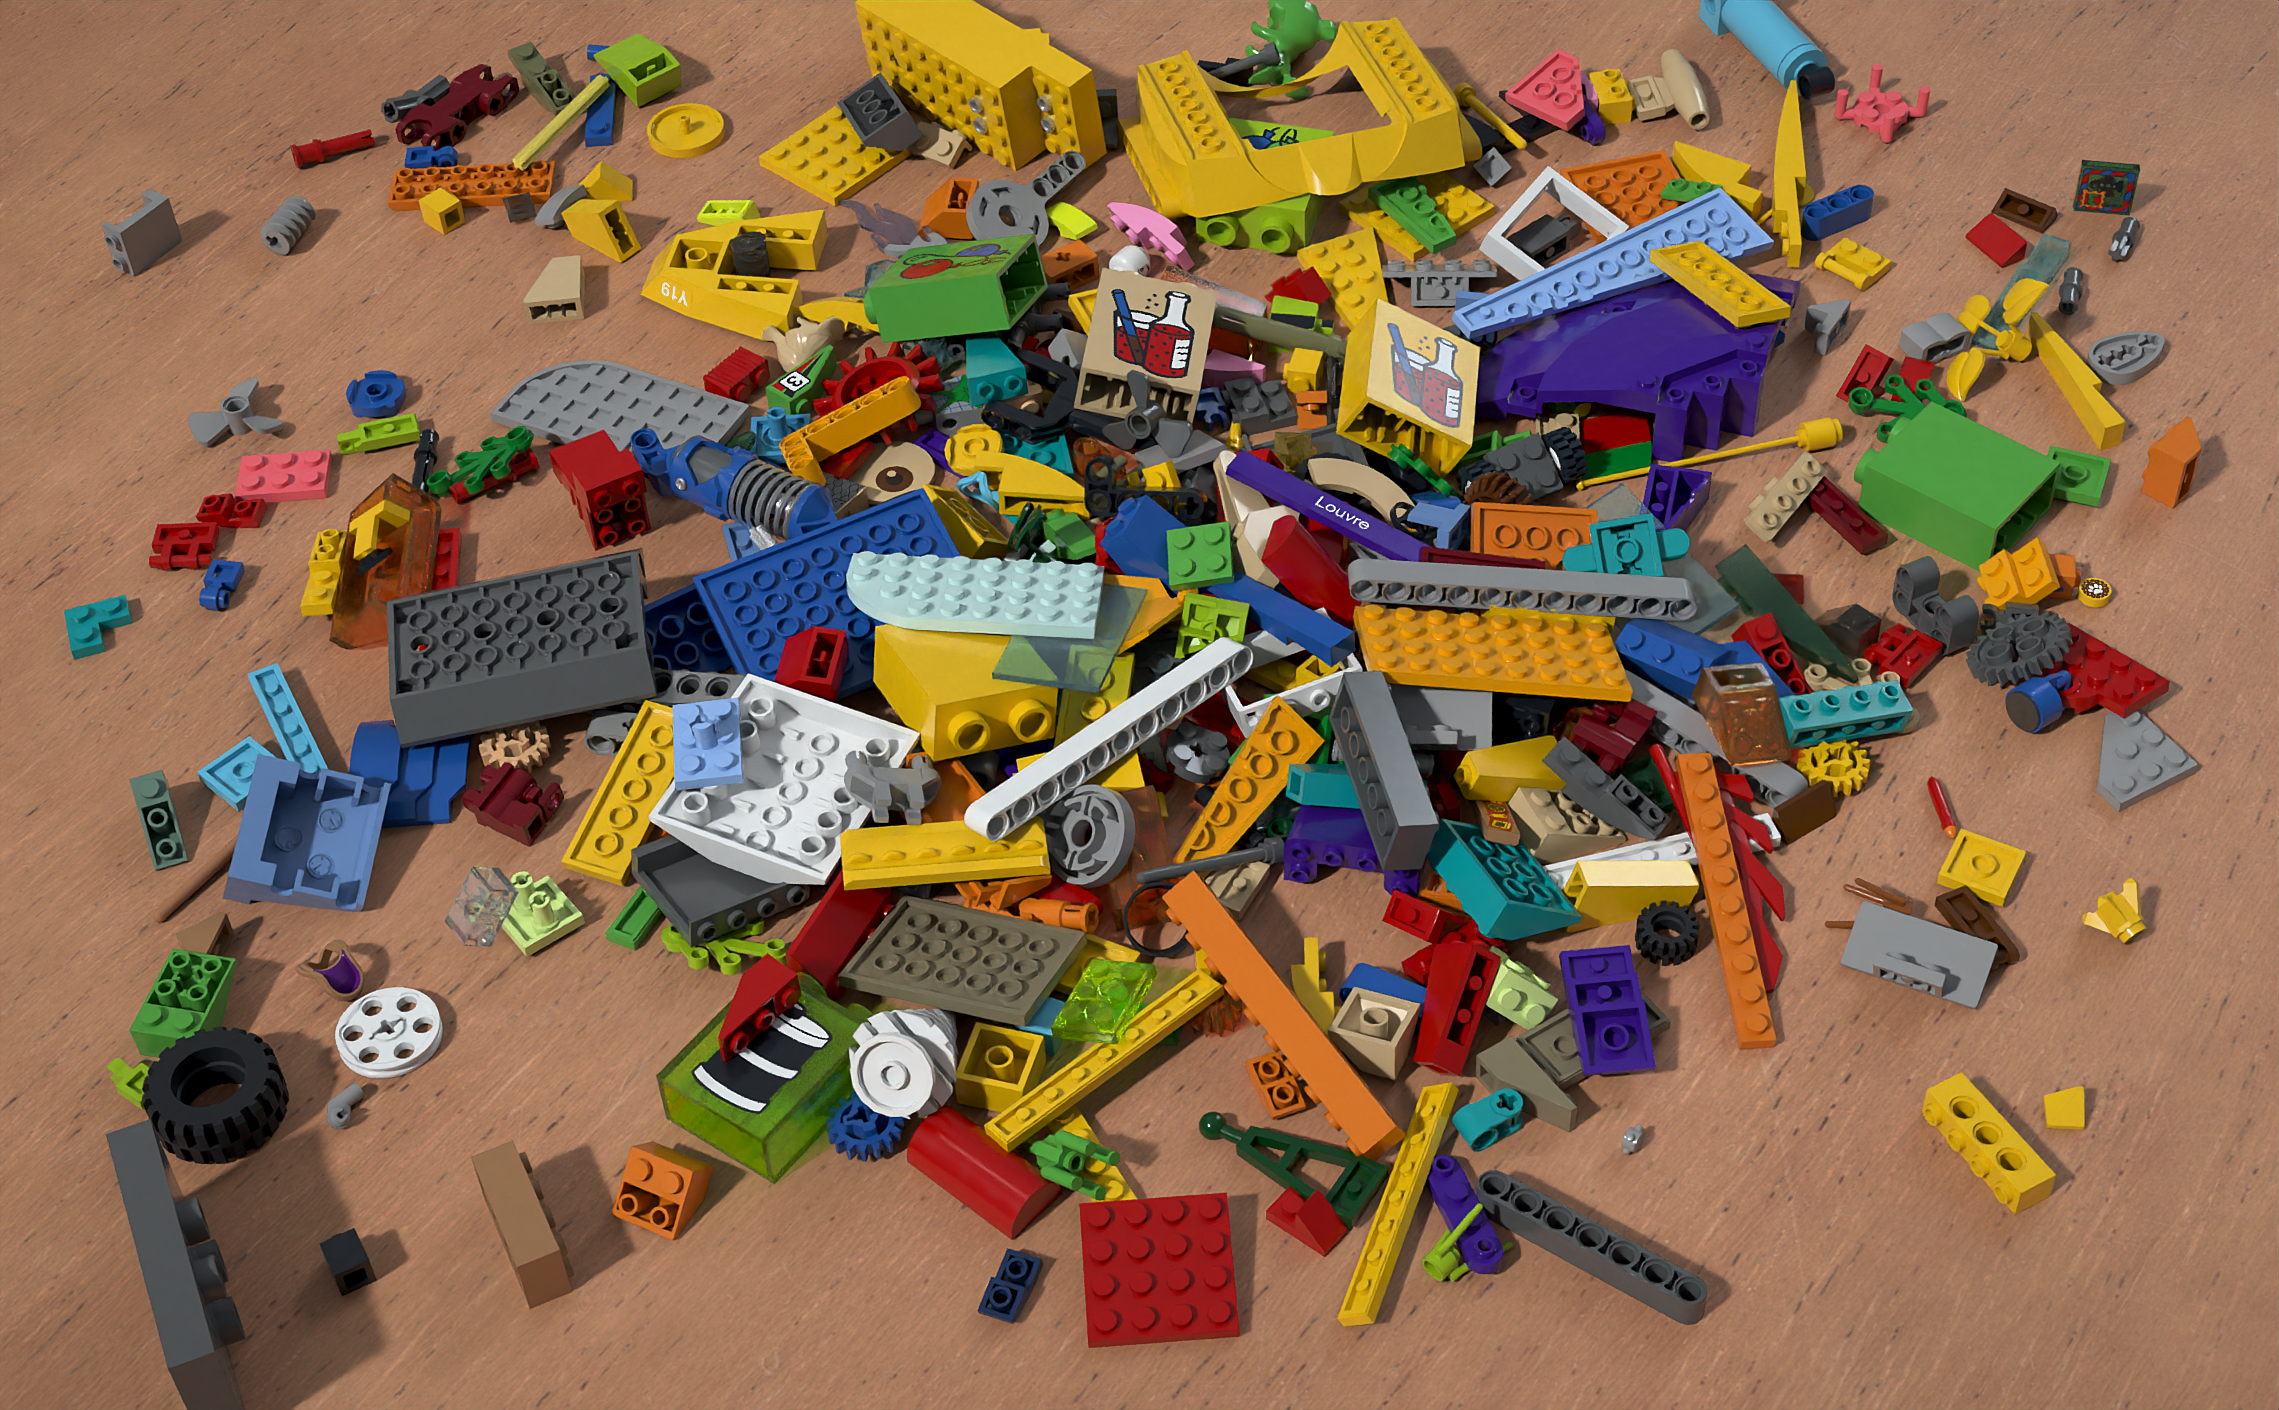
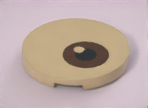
[849,441,935,505]

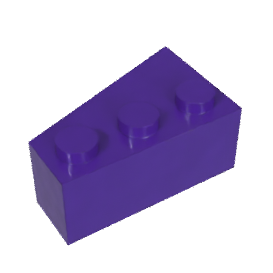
[1640,464,1712,532]

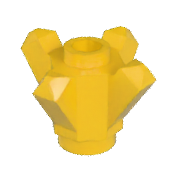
[2082,878,2147,944]

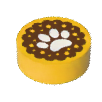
[2077,578,2112,608]

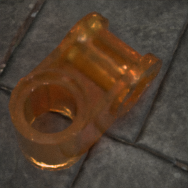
[1073,437,1127,480]

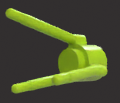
[1421,1203,1513,1282]

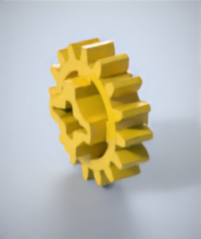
[1796,740,1870,797]

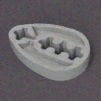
[2086,331,2165,385]

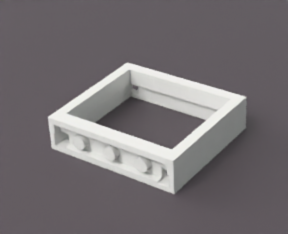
[1479,166,1629,281]
[1219,607,1363,738]

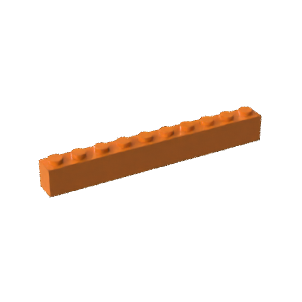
[1162,870,1407,1162]

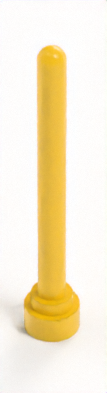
[1453,83,1527,150]

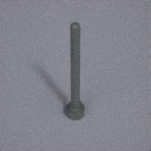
[1207,42,1281,79]
[1136,836,1285,885]

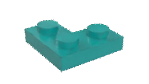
[64,595,132,660]

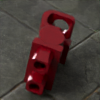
[1569,698,1657,778]
[462,762,564,847]

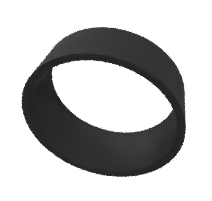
[1123,882,1190,957]

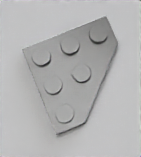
[2096,710,2198,812]

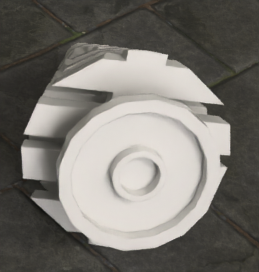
[849,1008,958,1119]

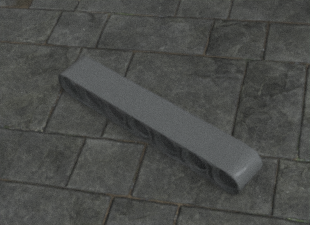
[1476,1170,1707,1325]

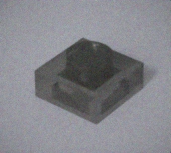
[502,192,537,223]

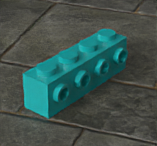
[1770,680,1913,750]

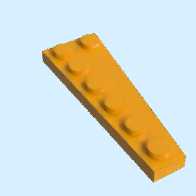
[1171,695,1325,879]

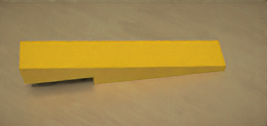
[2026,312,2126,451]

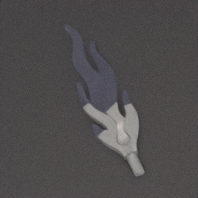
[839,200,947,259]

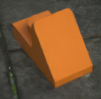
[1297,391,1327,429]

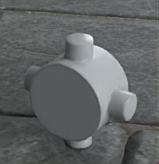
[1621,1124,1645,1155]

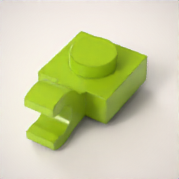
[106,1057,149,1110]

